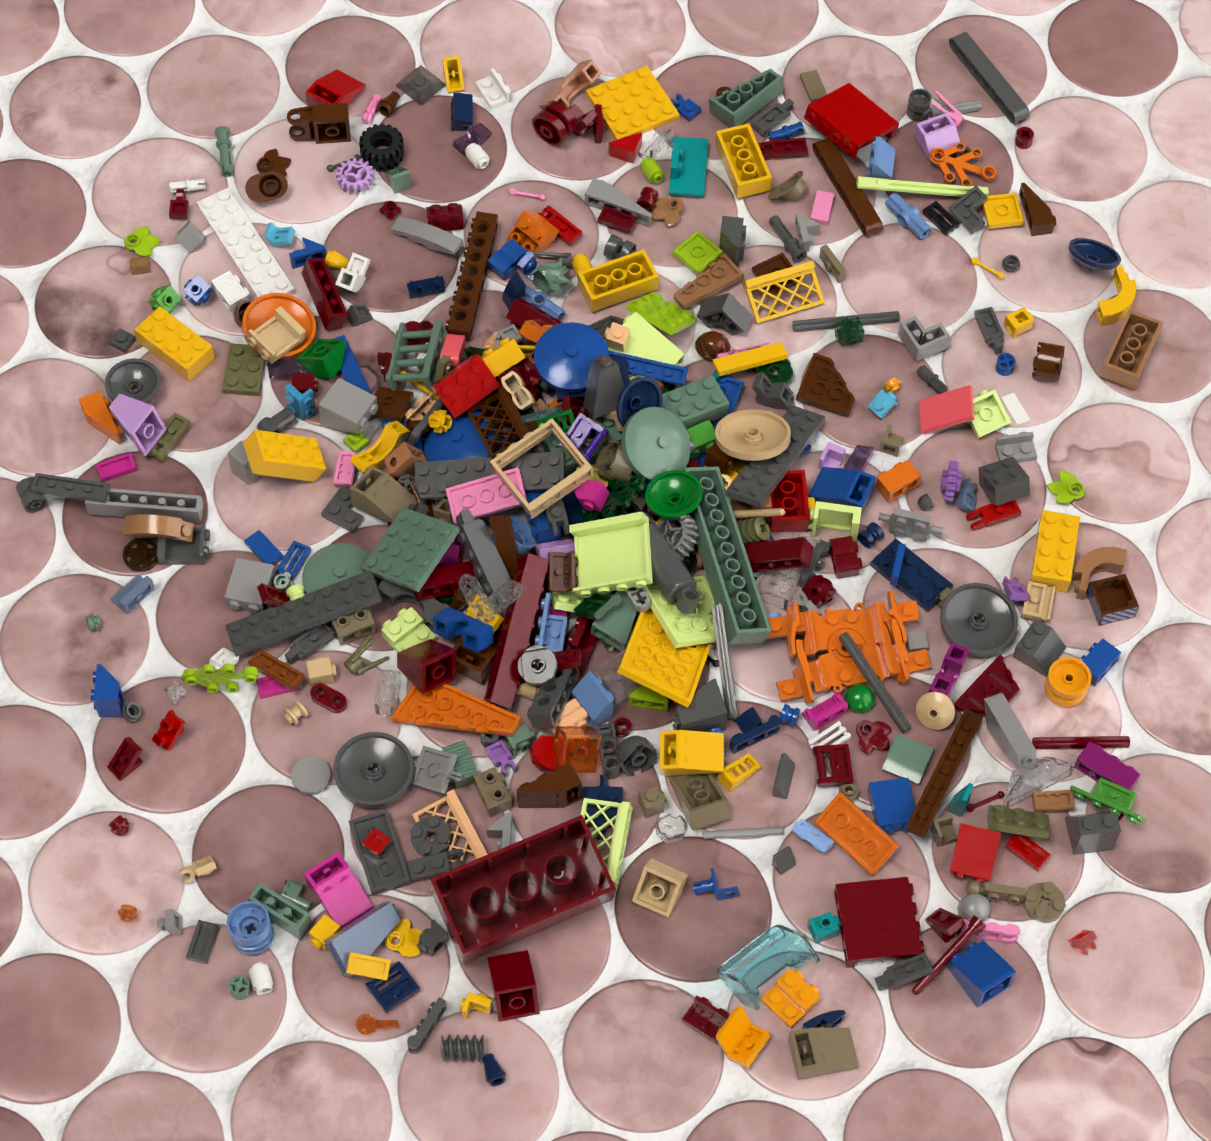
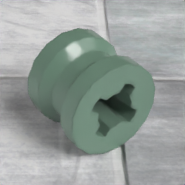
[229,975,251,1000]

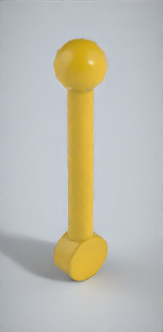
[971,257,1004,279]

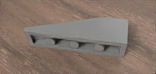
[585,178,652,228]

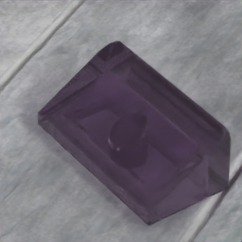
[843,445,874,471]

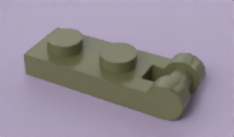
[147,412,191,463]

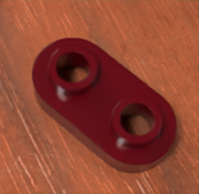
[310,684,347,714]

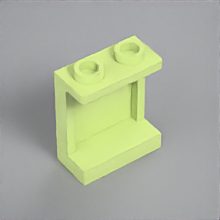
[808,501,862,541]

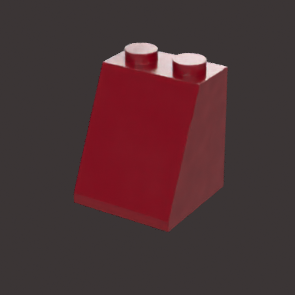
[397,639,456,694]
[487,950,540,1022]

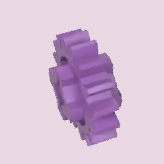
[940,460,962,502]

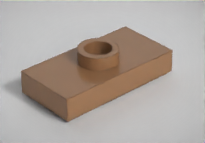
[1032,790,1075,813]

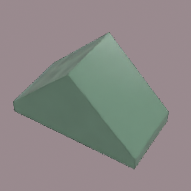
[384,166,411,194]

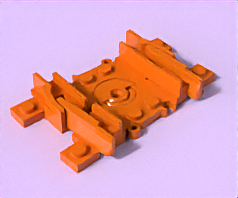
[766,591,931,704]

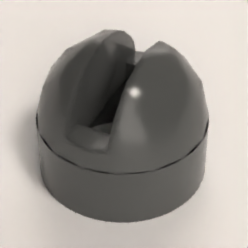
[917,493,933,510]

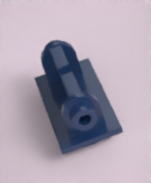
[407,275,445,299]

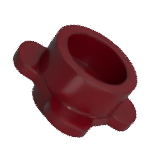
[380,201,401,219]

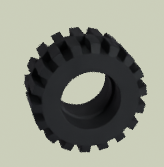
[359,123,404,172]

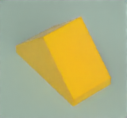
[442,55,465,93]

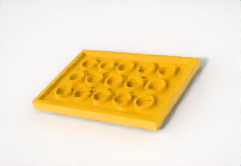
[617,601,712,708]

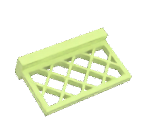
[581,798,633,886]

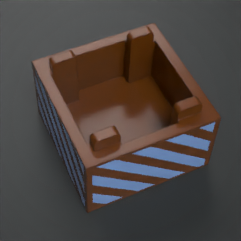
[1086,574,1139,626]

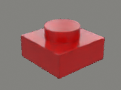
[362,828,391,857]

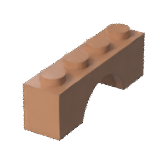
[539,59,602,110]

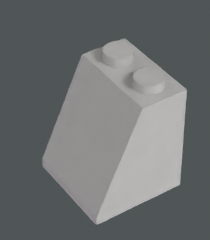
[319,378,378,434]

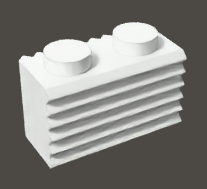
[211,271,250,314]

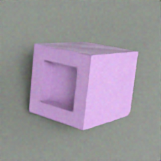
[818,442,846,470]

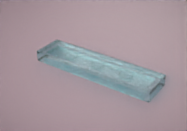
[521,403,563,423]

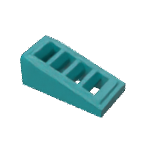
[947,783,974,817]

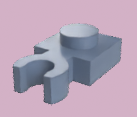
[957,478,977,513]

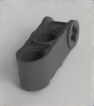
[593,721,621,779]

